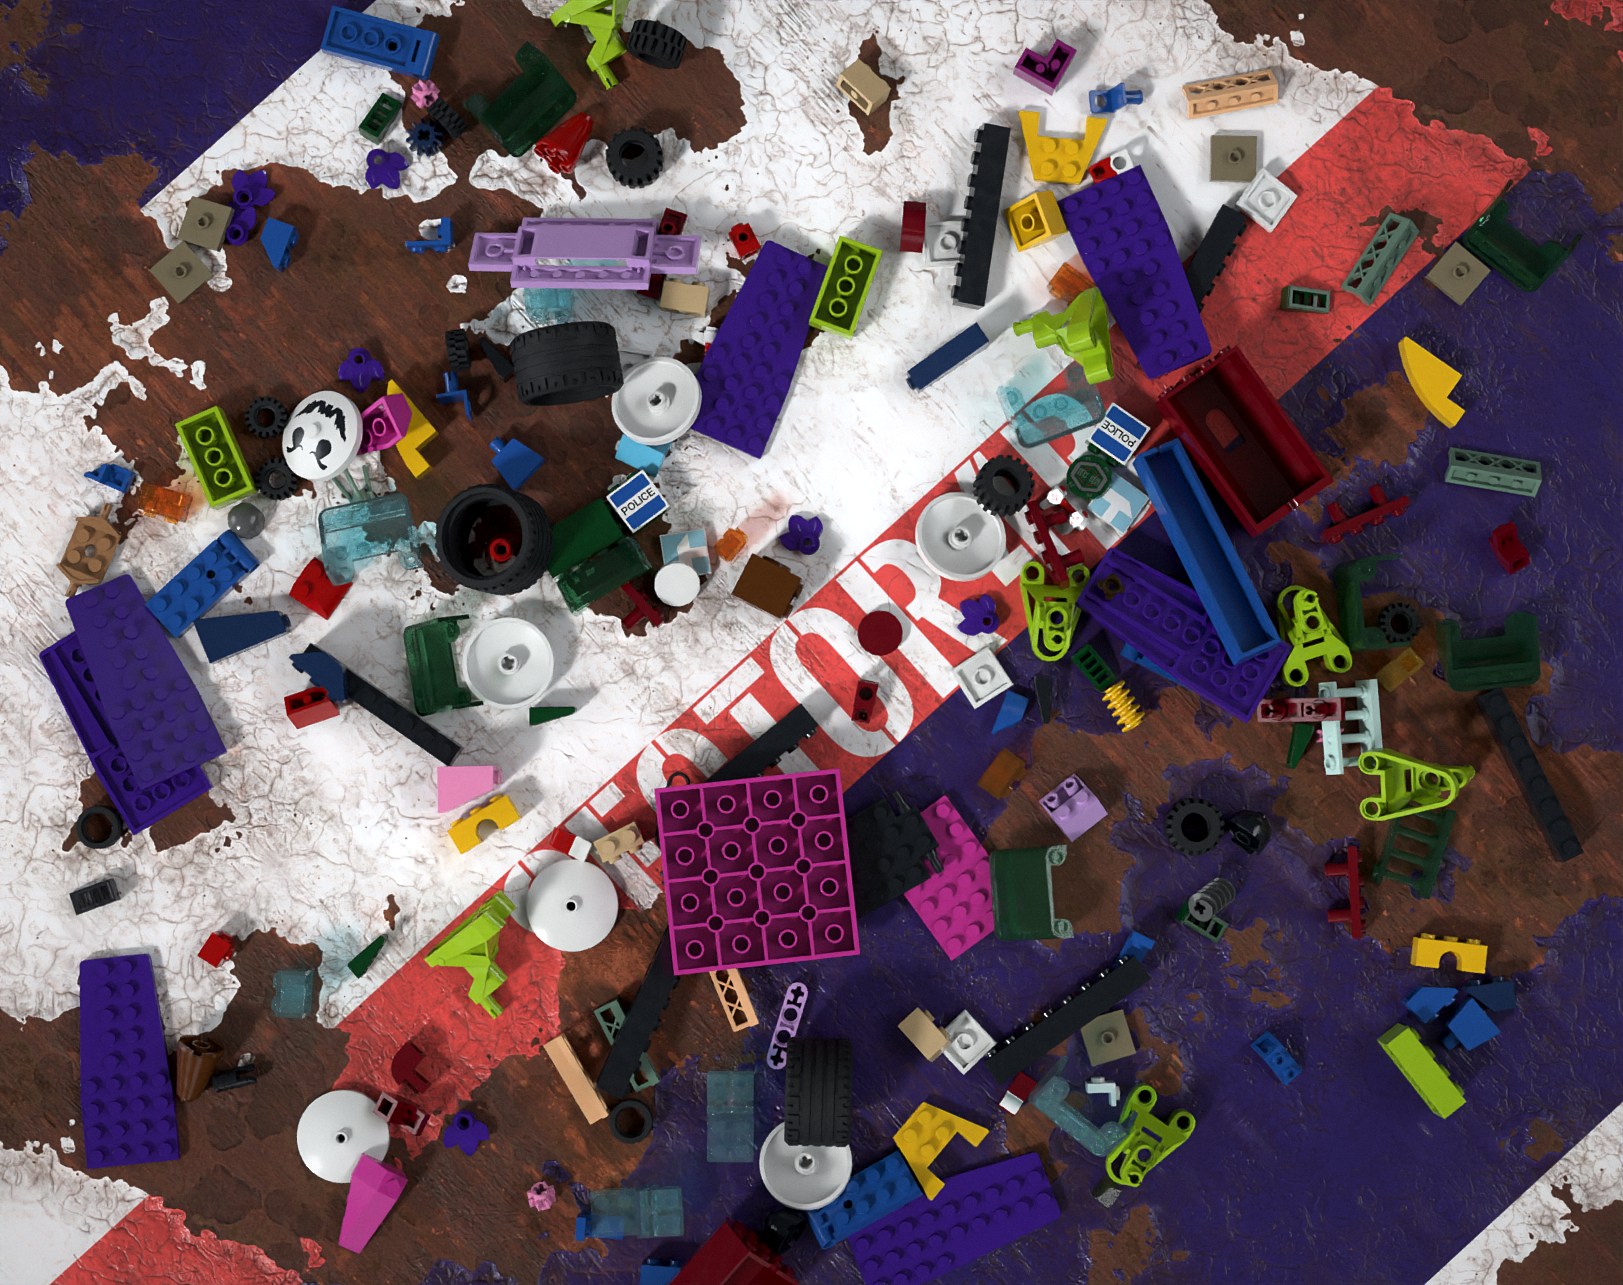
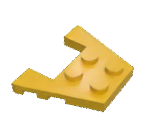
[1018,110,1107,186]
[893,1102,989,1201]

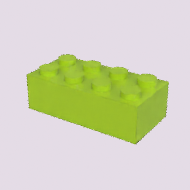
[809,236,883,341]
[175,406,259,510]
[1377,1023,1466,1119]

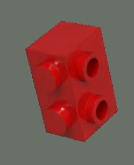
[284,686,340,729]

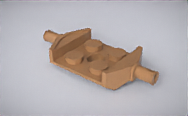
[56,502,122,598]

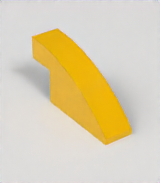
[1398,336,1465,428]
[387,379,439,480]

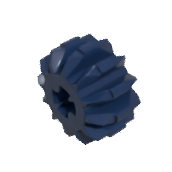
[406,118,445,158]

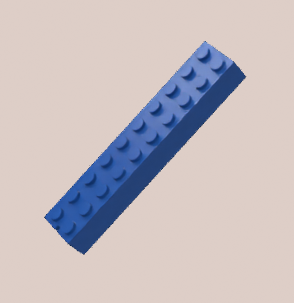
[1132,438,1281,666]

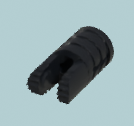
[212,1063,257,1093]

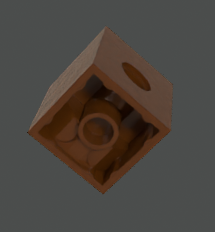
[731,553,804,621]

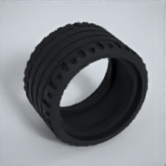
[510,321,624,406]
[435,483,555,596]
[784,1037,853,1147]

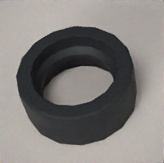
[76,806,123,849]
[609,1098,654,1144]

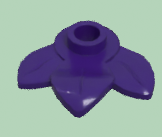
[365,149,409,189]
[232,169,276,210]
[226,202,257,246]
[338,347,384,393]
[779,515,823,555]
[957,594,1000,636]
[443,1110,489,1156]

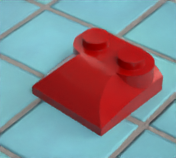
[289,557,353,620]

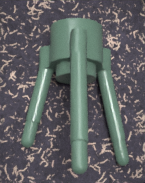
[332,465,376,512]

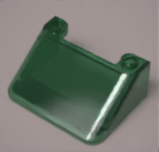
[989,844,1074,941]

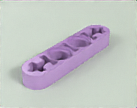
[767,981,808,1069]

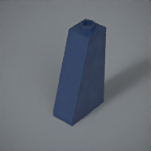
[905,322,989,393]
[193,611,291,664]

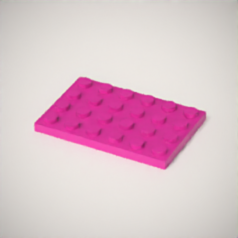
[904,795,1026,961]

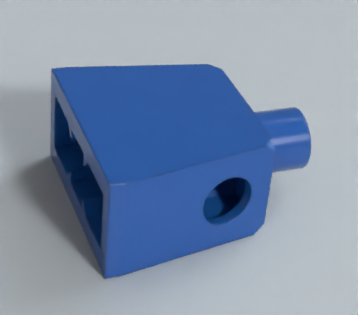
[489,436,546,491]
[1440,996,1500,1051]

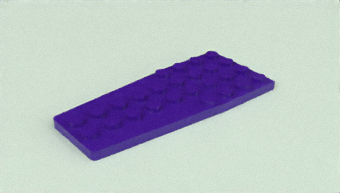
[1057,165,1212,380]
[689,240,828,459]
[1076,548,1293,724]
[65,574,227,792]
[39,631,214,835]
[79,953,181,1169]
[848,1151,1061,1285]

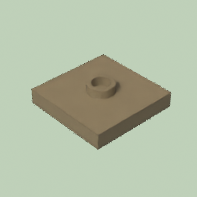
[1210,135,1257,183]
[177,196,235,252]
[149,240,215,305]
[1425,242,1491,306]
[1080,1008,1136,1067]

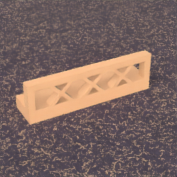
[1182,69,1278,120]
[709,968,759,1032]
[543,1033,611,1125]

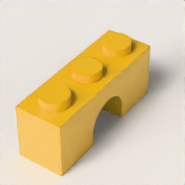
[447,793,523,854]
[1411,933,1488,974]

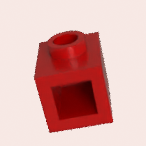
[728,223,761,261]
[197,930,236,968]

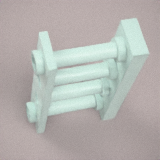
[1318,679,1383,775]

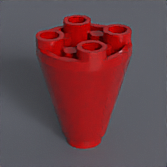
[534,112,594,174]
[485,531,522,574]

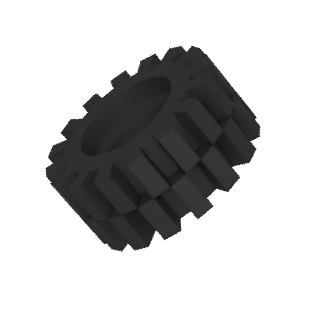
[426,97,468,139]
[445,328,471,372]
[244,396,289,439]
[255,458,300,501]
[1376,602,1421,644]

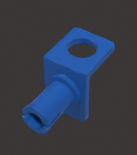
[1089,83,1143,113]
[436,371,473,421]

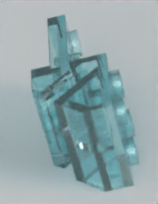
[707,1069,754,1162]
[590,1184,685,1238]

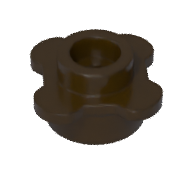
[1098,573,1125,600]

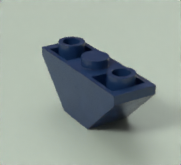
[289,652,349,704]

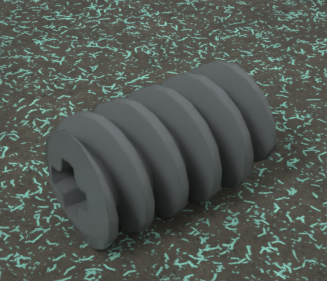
[1188,877,1236,922]

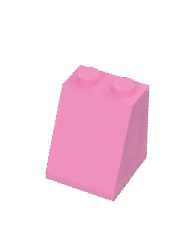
[437,766,503,813]

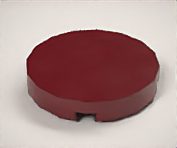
[857,610,903,656]

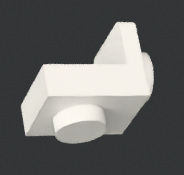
[1085,1077,1120,1106]

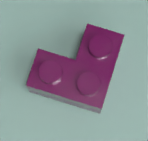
[1013,39,1077,96]

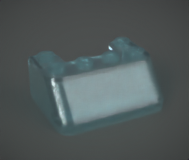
[996,362,1106,449]
[318,493,424,586]
[1028,1055,1138,1157]

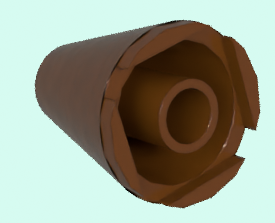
[177,1035,224,1102]

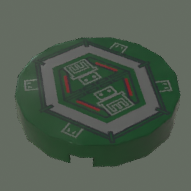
[1066,455,1112,501]

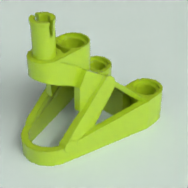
[550,0,630,90]
[1013,287,1114,385]
[1019,561,1090,662]
[1276,585,1352,687]
[1358,748,1475,821]
[424,890,516,1019]
[1106,1083,1195,1187]

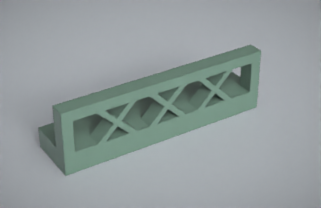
[1341,212,1420,306]
[1445,447,1542,497]
[594,998,661,1093]

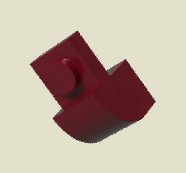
[900,201,926,253]
[1488,521,1530,575]
[391,1040,432,1094]
[372,1091,431,1136]

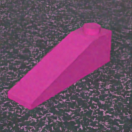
[356,393,412,455]
[338,1153,408,1254]

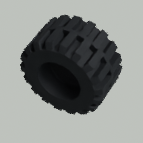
[626,19,688,69]
[605,127,664,189]
[973,455,1035,517]
[1163,798,1225,856]

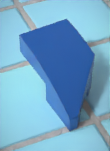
[84,463,136,494]
[991,691,1029,734]

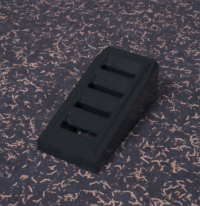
[479,337,514,383]
[1033,677,1053,724]
[69,878,121,915]

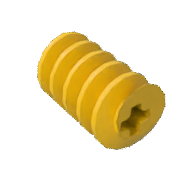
[1102,680,1146,732]

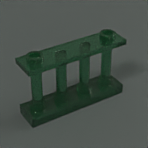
[1371,804,1456,900]

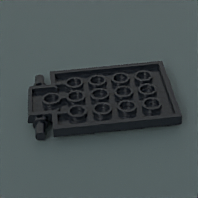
[845,790,945,920]

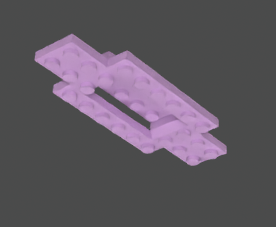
[468,217,701,290]

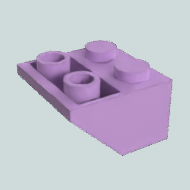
[1039,773,1108,842]

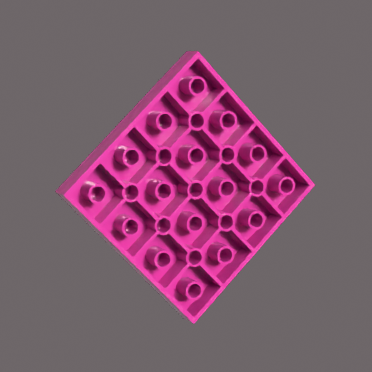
[654,768,860,975]

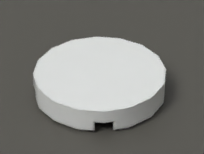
[655,561,700,606]

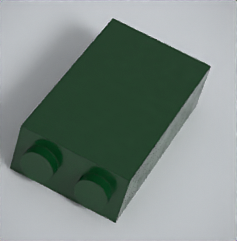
[547,498,626,580]

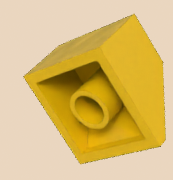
[1003,190,1068,252]

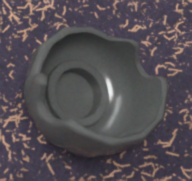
[227,502,265,539]

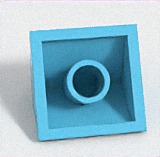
[615,433,674,477]

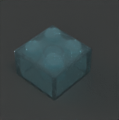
[524,288,576,325]
[271,966,315,1018]

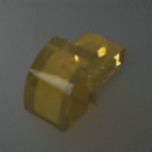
[1374,646,1426,692]

